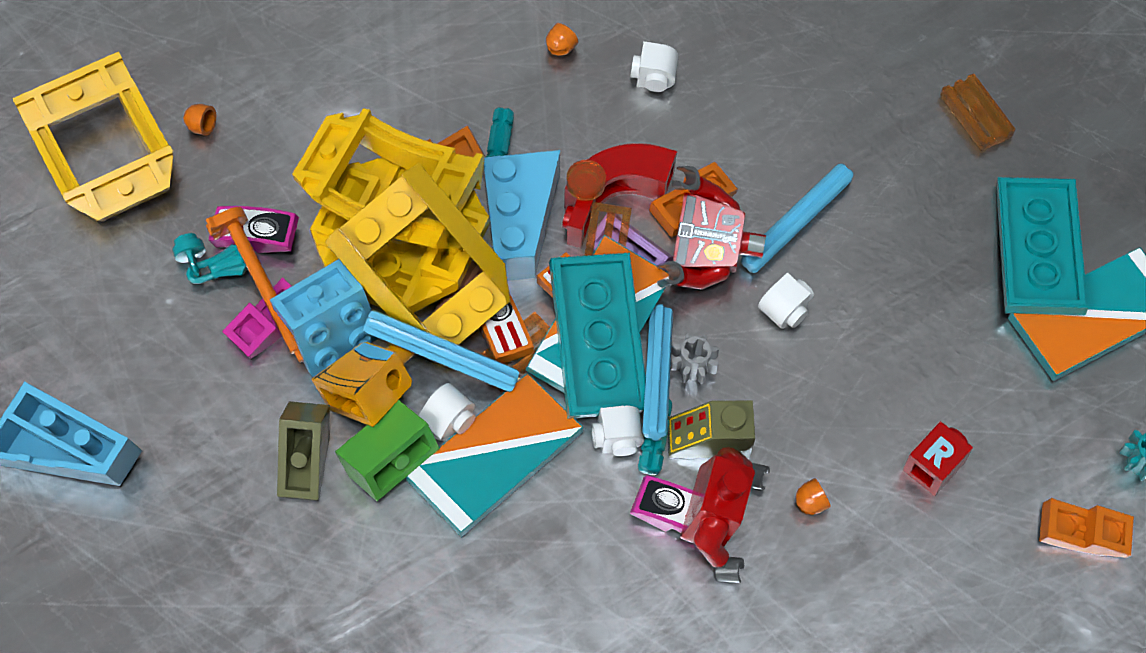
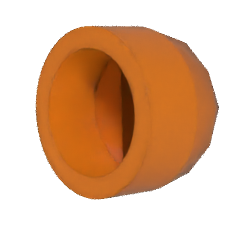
[546,23,579,56]
[183,104,217,136]
[796,478,831,515]

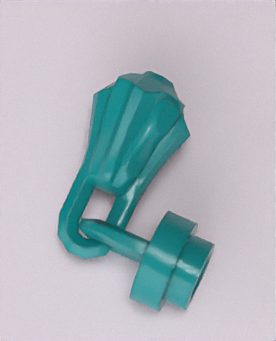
[172,233,248,284]

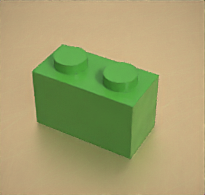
[335,400,440,501]

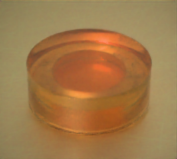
[567,160,606,201]

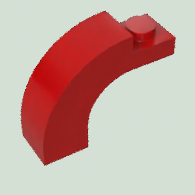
[562,144,677,248]

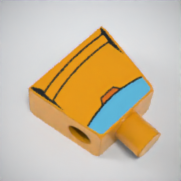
[311,342,414,427]

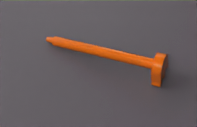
[206,207,304,363]

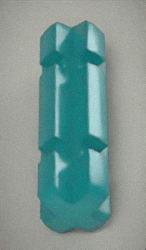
[486,107,514,157]
[638,399,672,475]

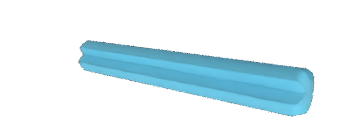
[740,164,854,273]
[643,304,673,441]
[364,310,519,392]

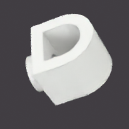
[630,41,679,92]
[758,273,814,329]
[419,383,475,442]
[591,406,644,456]

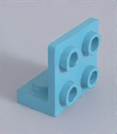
[270,259,378,377]

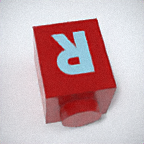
[903,421,973,496]

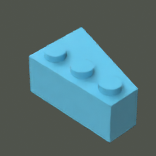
[484,150,560,281]
[0,381,142,486]

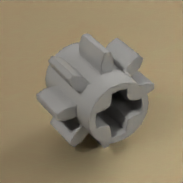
[670,333,719,384]

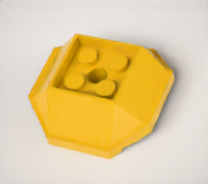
[310,157,490,313]

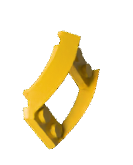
[12,51,173,222]
[292,108,485,249]
[325,163,511,345]

